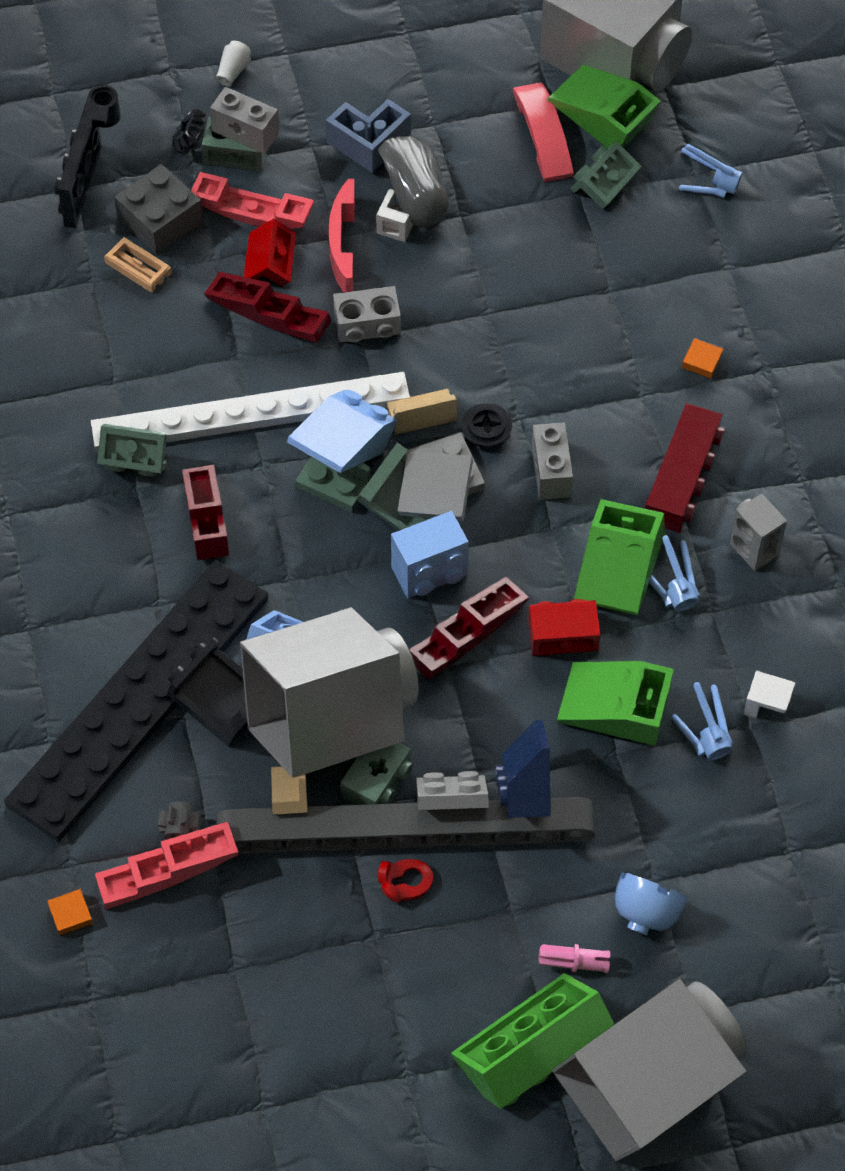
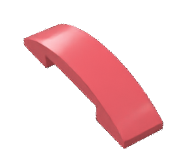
[513,82,574,182]
[191,172,314,229]
[329,179,355,293]

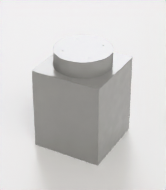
[540,0,692,92]
[240,607,419,778]
[552,978,748,1162]

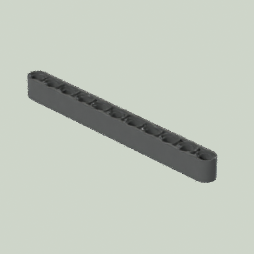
[216,797,595,854]

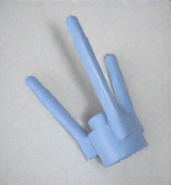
[679,144,743,198]
[649,535,700,612]
[671,682,733,760]

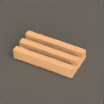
[104,237,172,293]

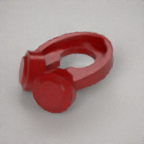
[377,859,433,903]

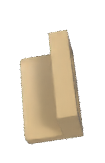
[387,389,457,435]
[271,766,308,815]

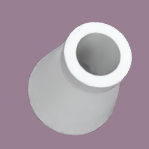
[215,41,251,87]

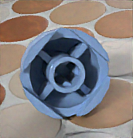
[614,872,688,935]

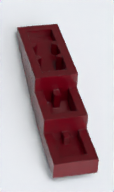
[204,272,332,343]
[409,577,529,679]

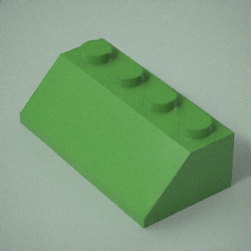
[451,973,615,1109]

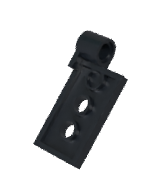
[55,85,121,229]

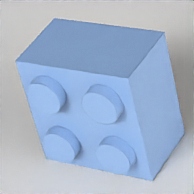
[391,511,469,599]

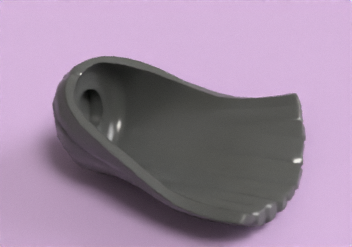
[377,136,449,228]

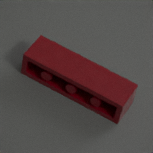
[645,403,725,533]

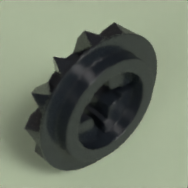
[172,108,207,153]
[461,403,512,450]

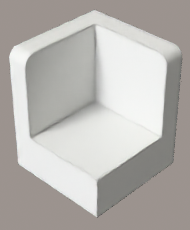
[376,189,414,242]
[743,671,795,718]

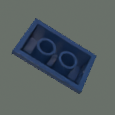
[496,720,551,818]

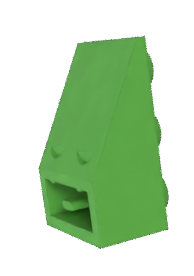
[547,65,661,148]
[574,499,665,615]
[557,661,674,746]

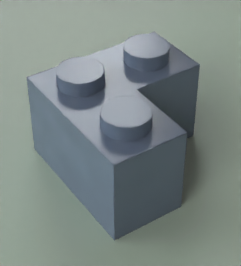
[326,99,411,173]

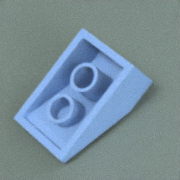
[287,390,397,473]

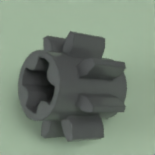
[157,801,201,840]

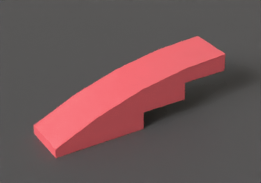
[95,822,238,910]

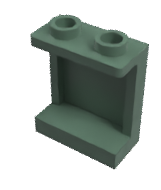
[356,443,431,531]

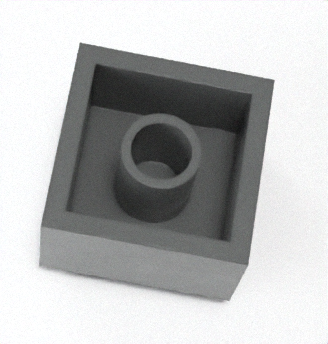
[114,164,203,255]

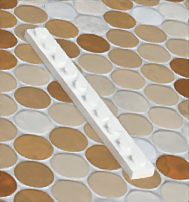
[91,372,410,453]

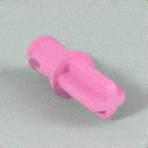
[538,944,610,973]

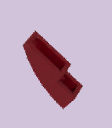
[182,465,229,560]

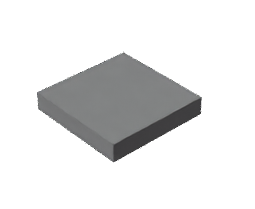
[397,451,473,521]

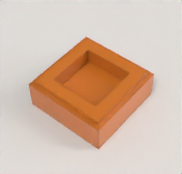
[682,338,723,379]
[47,889,93,936]

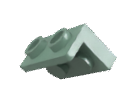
[570,141,642,209]
[97,424,167,476]
[295,456,371,513]

